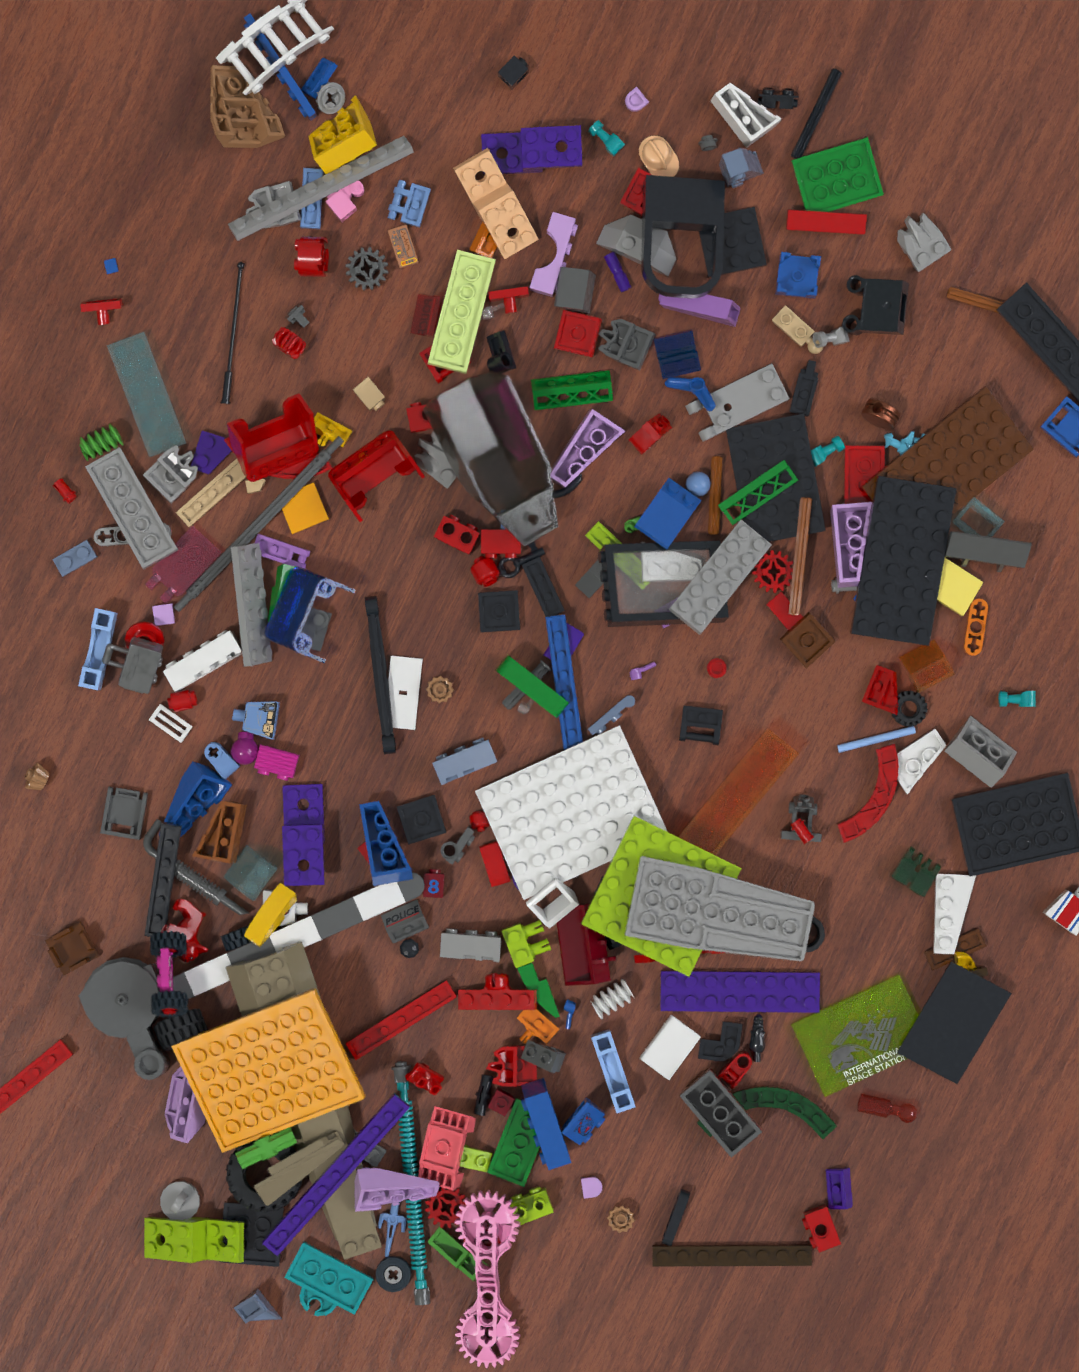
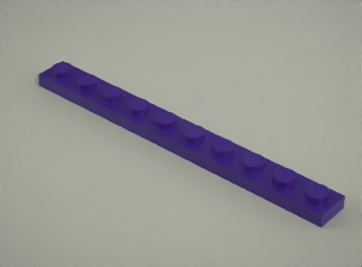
[262,1093,410,1256]

